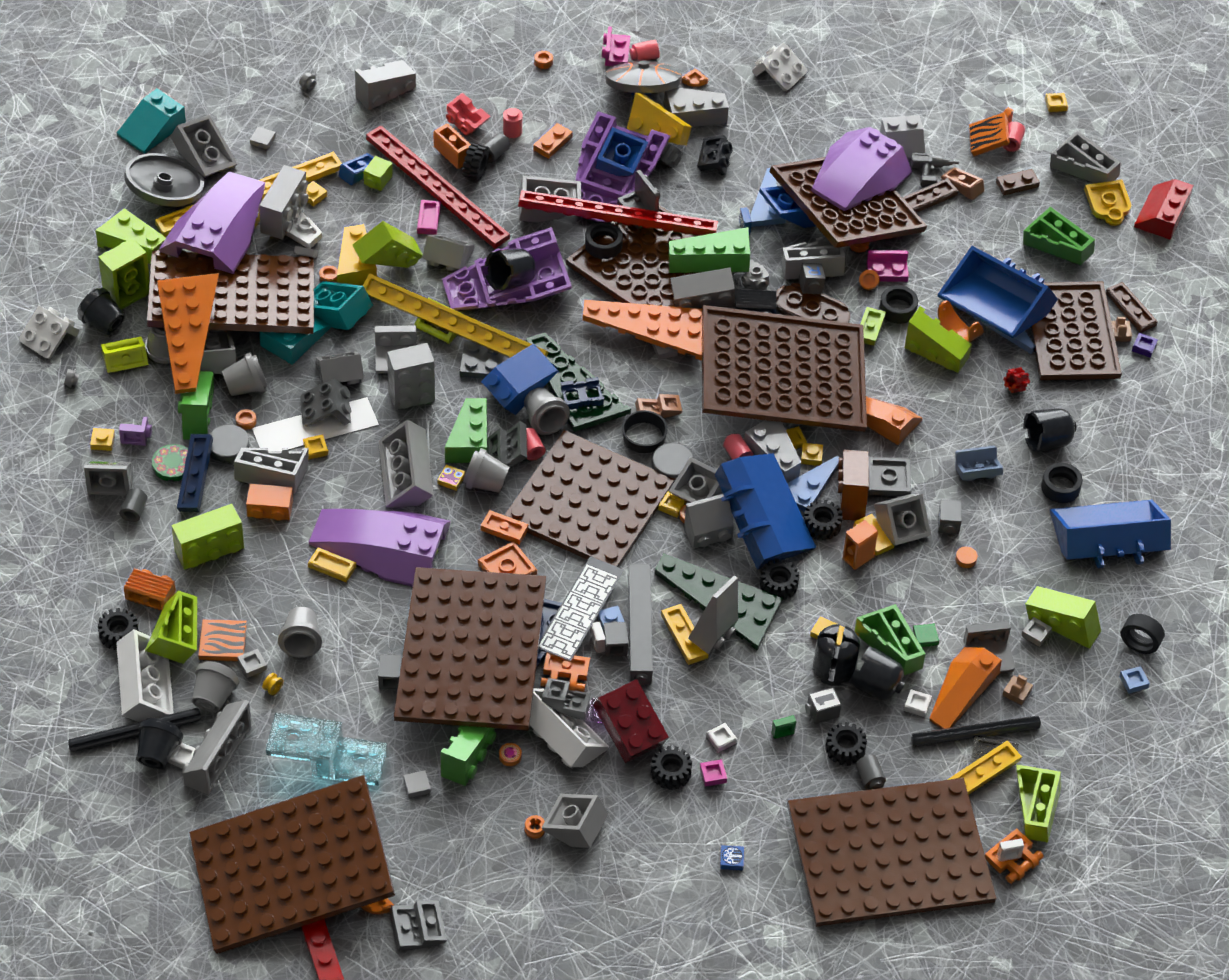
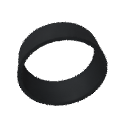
[622,410,668,453]

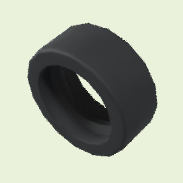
[585,221,623,259]
[879,285,919,324]
[1041,463,1083,503]
[1120,614,1165,654]

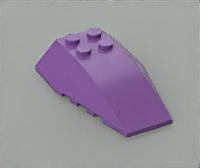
[575,111,670,222]
[811,127,912,211]
[159,172,265,274]
[442,227,572,311]
[309,509,451,587]

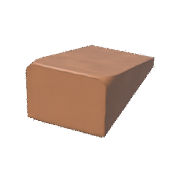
[941,167,984,200]

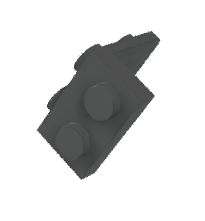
[617,170,660,230]
[300,378,352,427]
[963,621,1015,673]

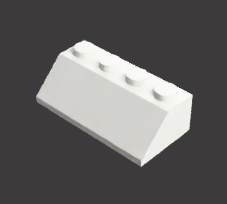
[116,629,174,722]
[530,688,609,768]

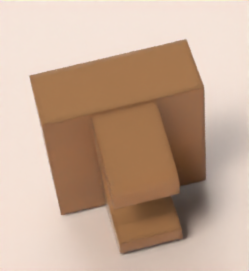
[1111,317,1132,342]
[1002,674,1033,705]

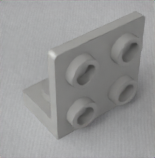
[375,325,416,373]

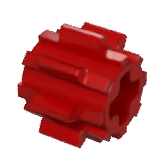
[1003,367,1030,393]

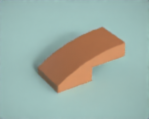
[635,394,682,418]

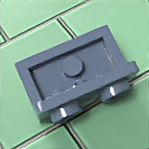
[955,446,1003,481]

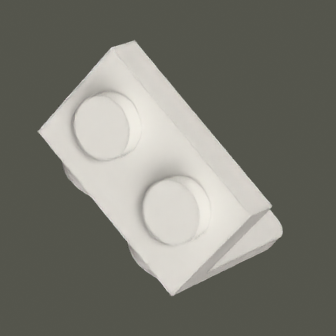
[751,42,807,91]
[19,305,80,359]

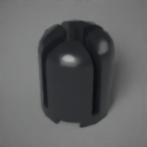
[813,624,860,686]

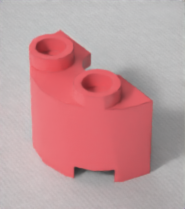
[446,93,490,135]

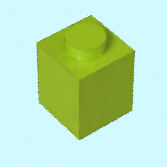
[363,156,393,191]

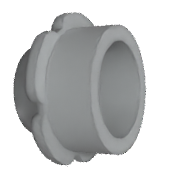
[299,72,317,90]
[63,369,80,389]

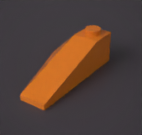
[866,396,922,445]
[929,647,1002,729]

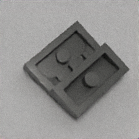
[487,421,527,467]
[542,678,591,720]
[389,900,447,951]

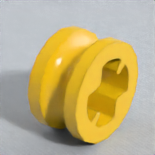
[262,673,284,695]

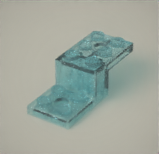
[266,713,387,786]

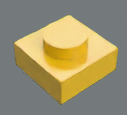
[306,181,327,207]
[90,428,115,451]
[801,443,823,466]

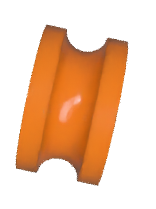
[525,815,545,839]

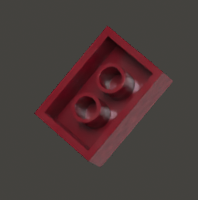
[593,679,669,763]

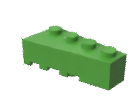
[669,227,750,273]

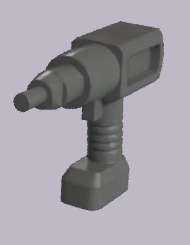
[910,153,959,187]

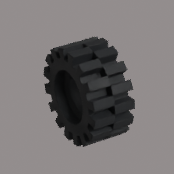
[462,143,490,181]
[804,500,843,540]
[760,559,800,600]
[98,608,139,650]
[825,722,867,766]
[651,746,692,790]

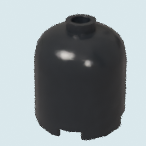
[485,249,536,291]
[1023,408,1077,451]
[849,646,905,700]

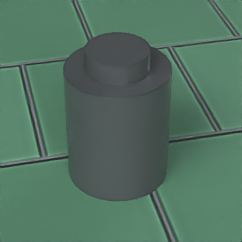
[483,133,510,163]
[119,488,148,522]
[856,755,886,790]

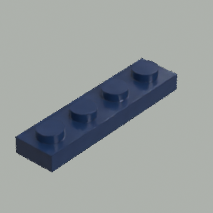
[177,434,213,512]

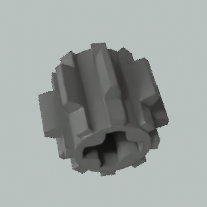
[659,143,682,168]

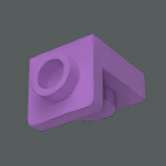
[119,417,152,446]

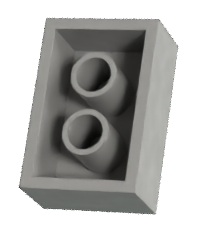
[259,165,308,240]
[387,343,435,410]

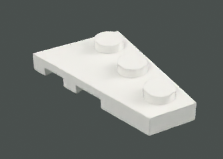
[286,209,322,249]

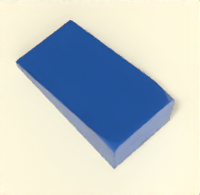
[339,153,374,185]

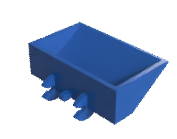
[937,246,1058,338]
[715,453,816,569]
[1050,500,1171,568]

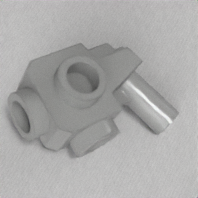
[732,260,769,290]

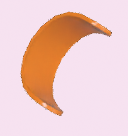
[937,300,984,343]

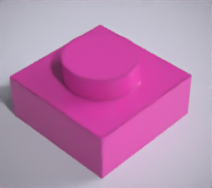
[700,759,727,787]

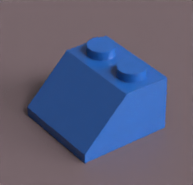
[595,127,648,176]

